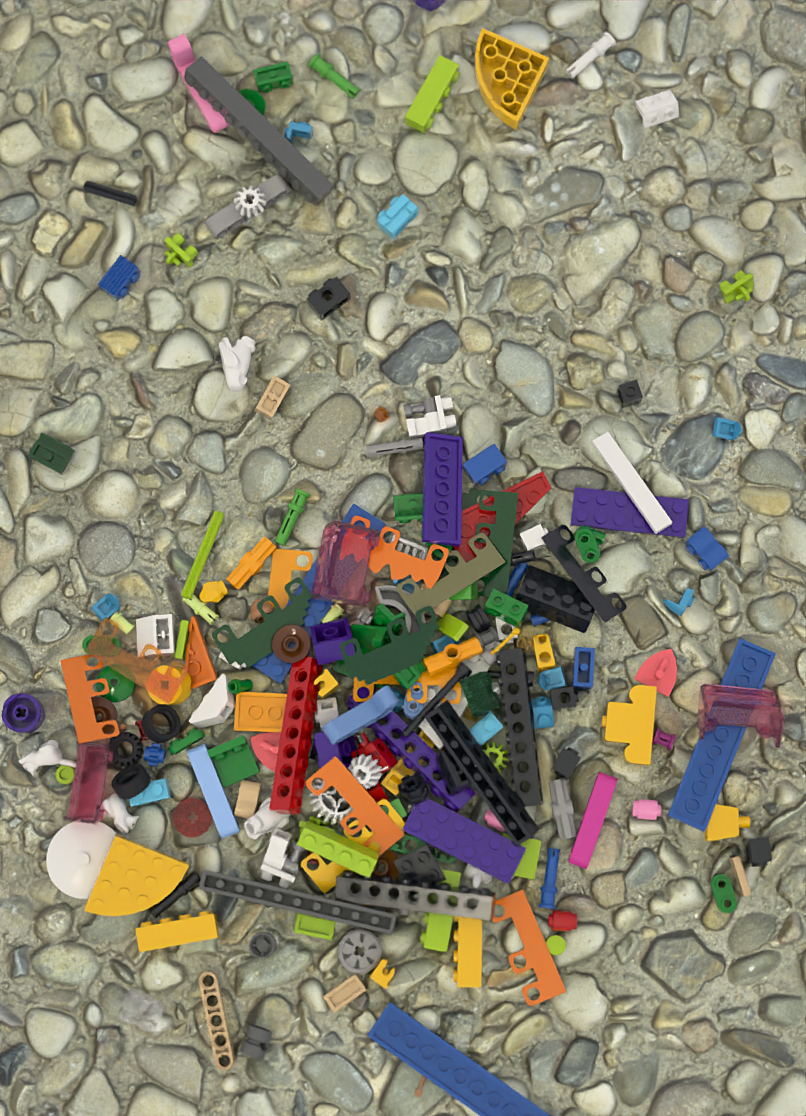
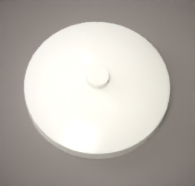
[46,820,118,899]

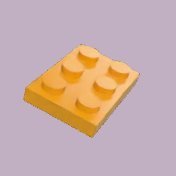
[234,692,287,733]

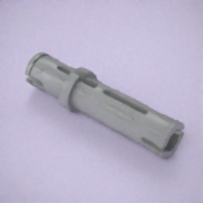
[366,437,424,458]

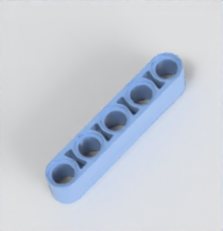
[187,743,240,839]

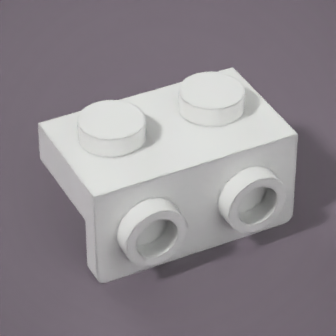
[635,90,679,128]

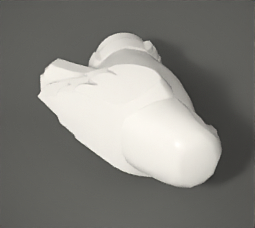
[218,336,256,392]
[244,797,290,840]

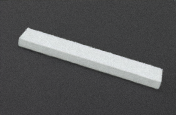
[592,432,672,534]

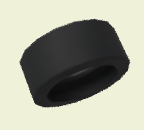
[141,704,181,743]
[111,764,151,800]

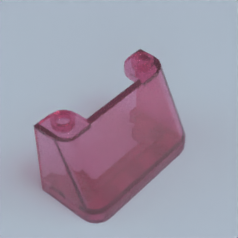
[312,520,380,607]

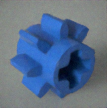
[144,743,166,767]

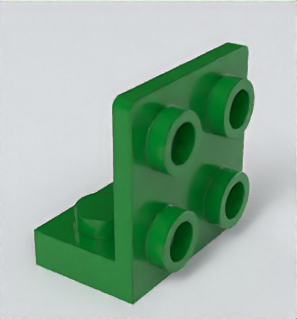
[350,624,391,654]
[207,735,259,787]

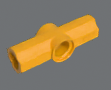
[226,536,277,591]
[423,637,483,676]

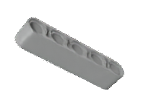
[205,174,291,239]

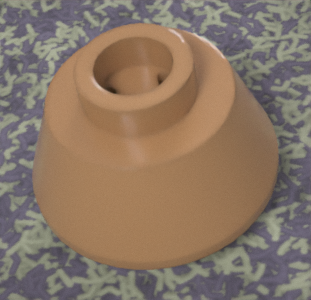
[250,599,275,623]

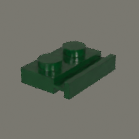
[28,432,75,475]

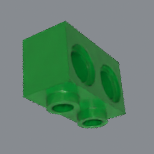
[484,589,529,628]

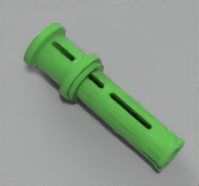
[309,53,360,99]
[274,488,311,546]

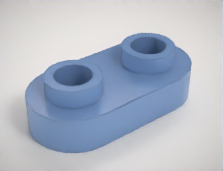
[403,682,424,719]

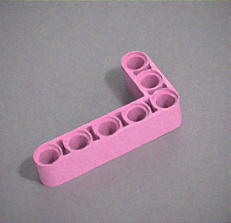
[167,34,230,134]

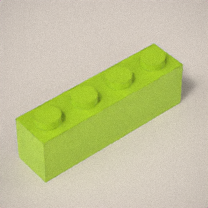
[405,55,460,133]
[297,821,380,878]
[420,869,461,952]

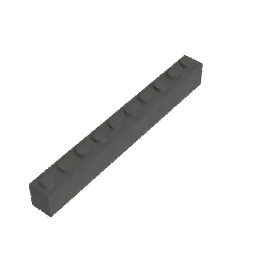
[184,56,334,207]
[199,870,397,934]

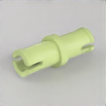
[182,594,219,625]

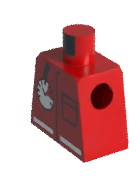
[351,732,398,773]

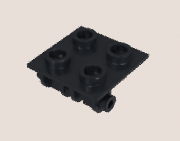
[393,845,446,896]

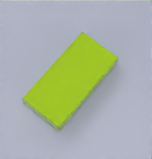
[437,612,469,642]
[175,620,190,661]
[294,913,336,940]

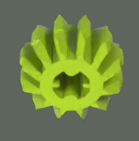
[482,741,509,773]

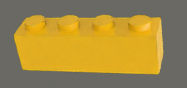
[135,910,220,952]
[453,916,482,988]

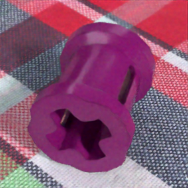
[652,727,676,751]

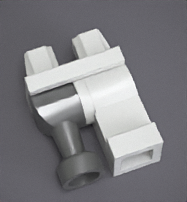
[403,395,456,439]
[261,828,307,889]

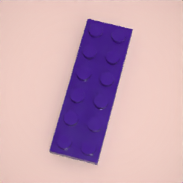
[422,432,463,547]
[570,487,689,538]
[402,798,526,885]

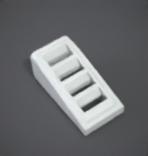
[388,535,428,560]

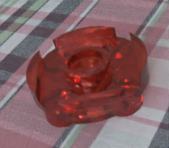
[172,798,212,837]

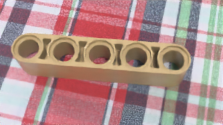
[199,971,235,1070]

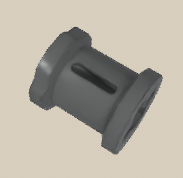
[474,626,500,649]

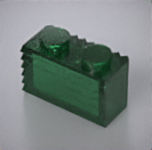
[459,671,500,717]

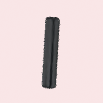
[83,181,137,206]

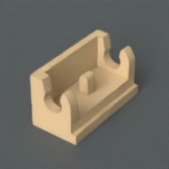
[254,375,290,418]

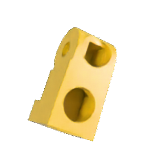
[532,633,556,672]

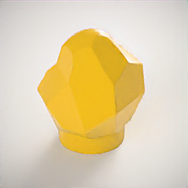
[199,580,228,603]

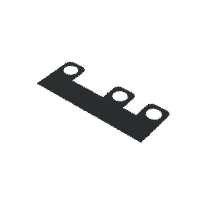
[541,525,627,623]

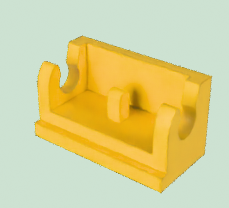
[314,669,340,699]
[370,957,395,989]

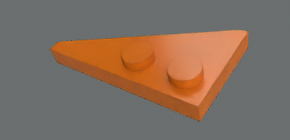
[184,616,218,690]

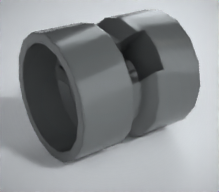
[249,932,277,959]
[239,1024,273,1060]

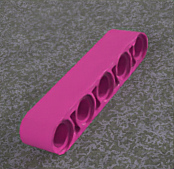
[568,772,618,869]

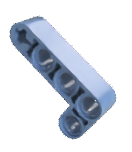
[322,685,400,745]

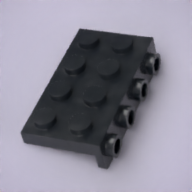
[516,565,595,633]

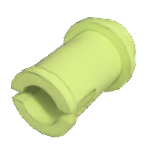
[321,603,344,623]
[109,612,135,635]

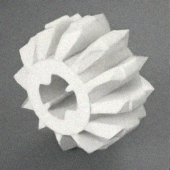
[234,185,266,219]
[348,754,382,789]

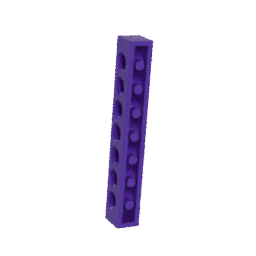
[346,687,476,813]

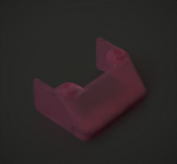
[697,684,785,748]
[64,740,114,825]

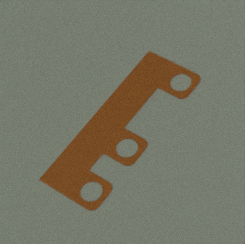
[85,618,188,704]

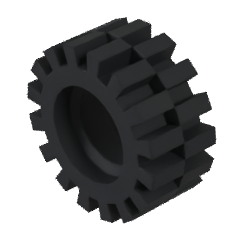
[106,731,144,767]

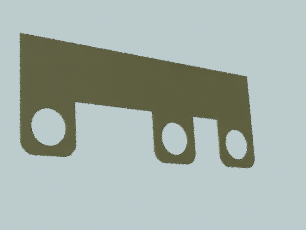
[396,533,505,617]

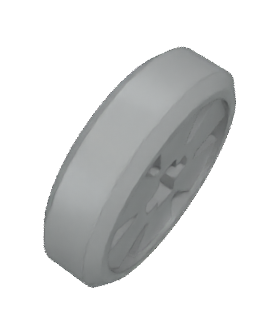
[338,929,382,973]

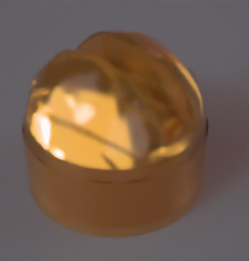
[373,406,390,423]

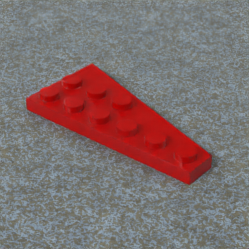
[453,471,551,563]

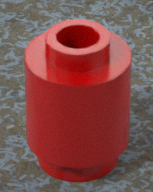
[548,911,577,931]

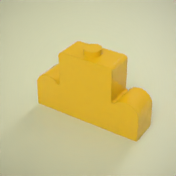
[601,685,657,766]

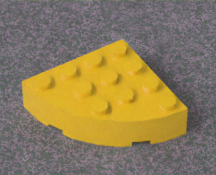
[475,28,549,130]
[84,834,189,916]

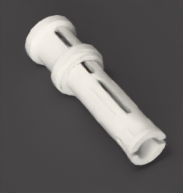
[565,32,616,79]

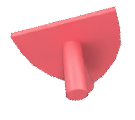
[634,649,677,697]
[250,732,281,772]

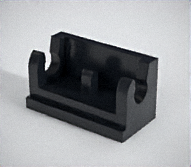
[436,750,472,794]

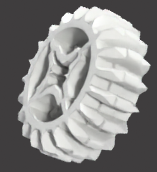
[309,779,354,825]

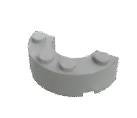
[375,585,425,635]

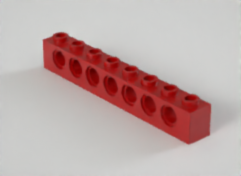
[269,657,322,815]

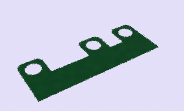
[475,490,518,597]

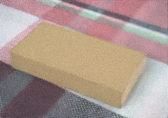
[729,856,751,897]
[323,973,367,1013]

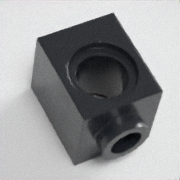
[617,380,643,408]
[549,687,579,710]

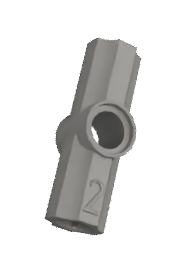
[548,779,577,840]

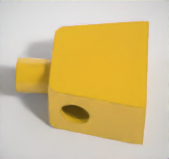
[705,804,750,841]

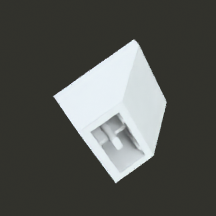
[136,614,176,658]

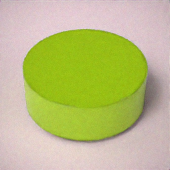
[56,765,76,785]
[546,935,566,955]

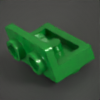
[253,61,294,93]
[393,492,423,523]
[370,603,406,642]

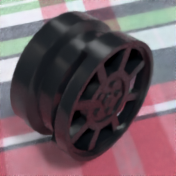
[465,604,491,634]
[398,773,429,805]

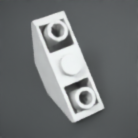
[189,673,235,729]

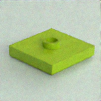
[502,833,541,879]

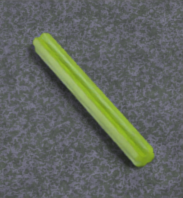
[181,511,224,599]

